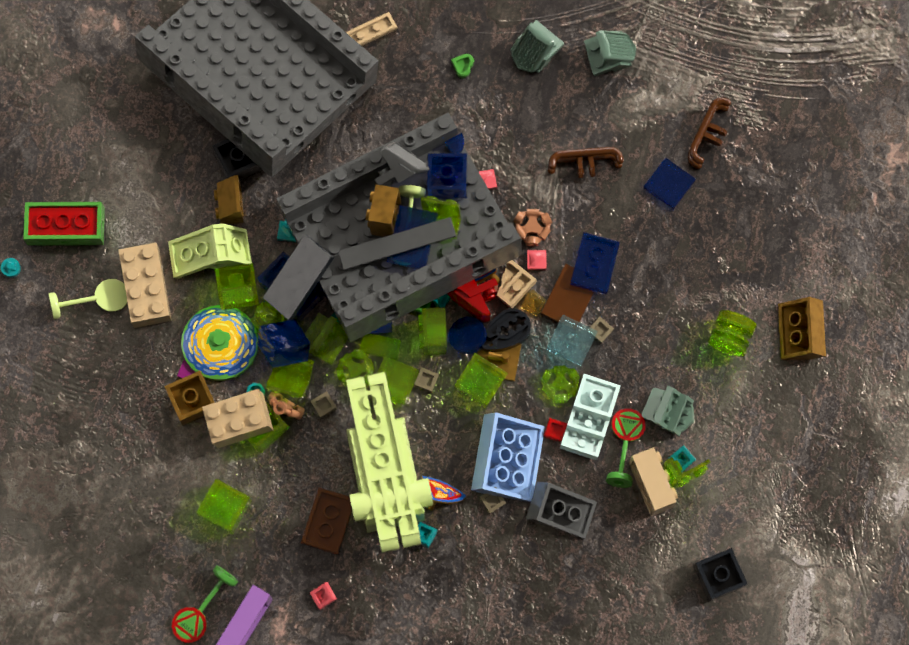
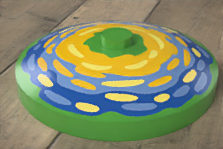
[181,305,259,381]

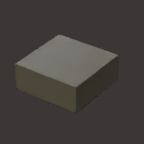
[587,317,614,344]
[414,367,439,393]
[310,391,337,419]
[479,487,506,514]

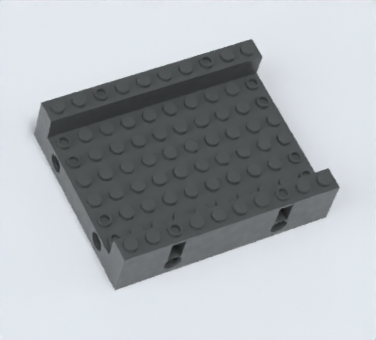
[135,0,379,178]
[276,113,522,342]

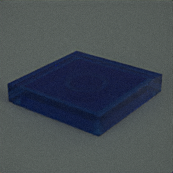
[643,157,696,209]

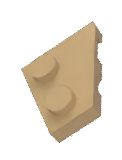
[497,260,537,308]

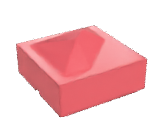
[479,169,497,190]
[527,250,546,270]
[310,582,337,610]

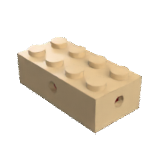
[119,242,172,328]

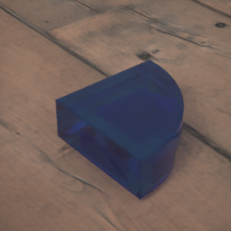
[445,133,465,159]

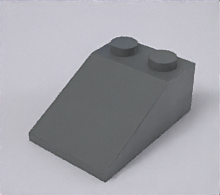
[526,482,597,539]

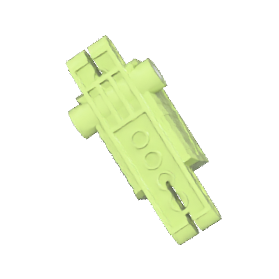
[346,372,433,553]

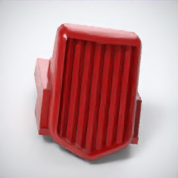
[447,278,498,322]

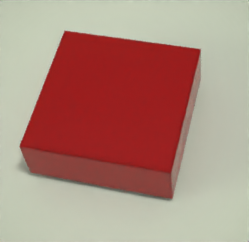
[543,418,568,443]

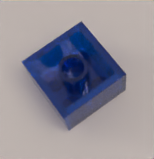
[427,153,468,198]
[257,319,311,368]

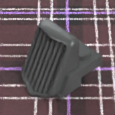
[375,142,429,185]

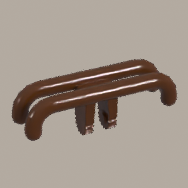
[688,97,731,169]
[548,147,624,178]

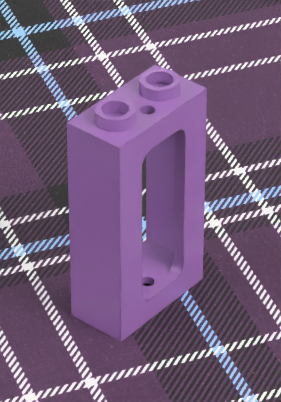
[216,585,273,645]

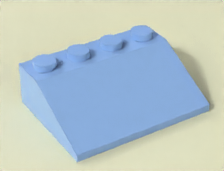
[471,412,545,502]

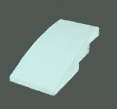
[560,374,621,460]

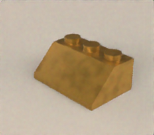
[778,297,826,360]

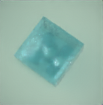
[546,315,598,366]

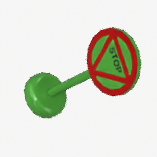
[606,408,646,488]
[172,565,238,643]

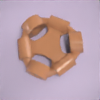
[513,209,552,246]
[267,390,305,420]

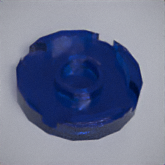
[448,316,487,354]

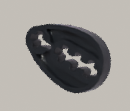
[480,308,531,352]

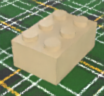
[202,389,273,448]
[629,447,678,516]

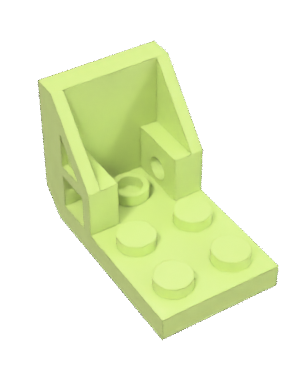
[168,224,252,279]

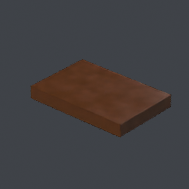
[541,264,600,331]
[301,487,353,555]

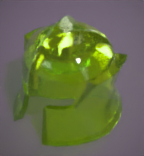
[250,298,291,338]

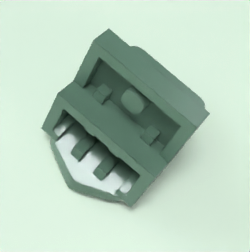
[510,20,564,73]
[584,30,636,77]
[642,386,694,436]

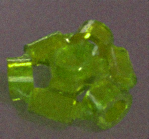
[335,349,375,386]
[541,365,580,404]

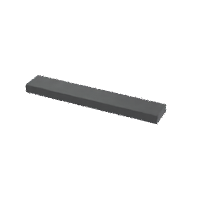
[339,217,456,270]

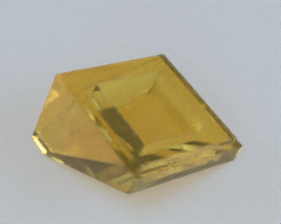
[521,289,546,317]

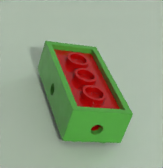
[24,202,105,245]

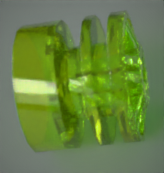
[708,310,757,357]

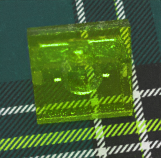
[298,313,348,365]

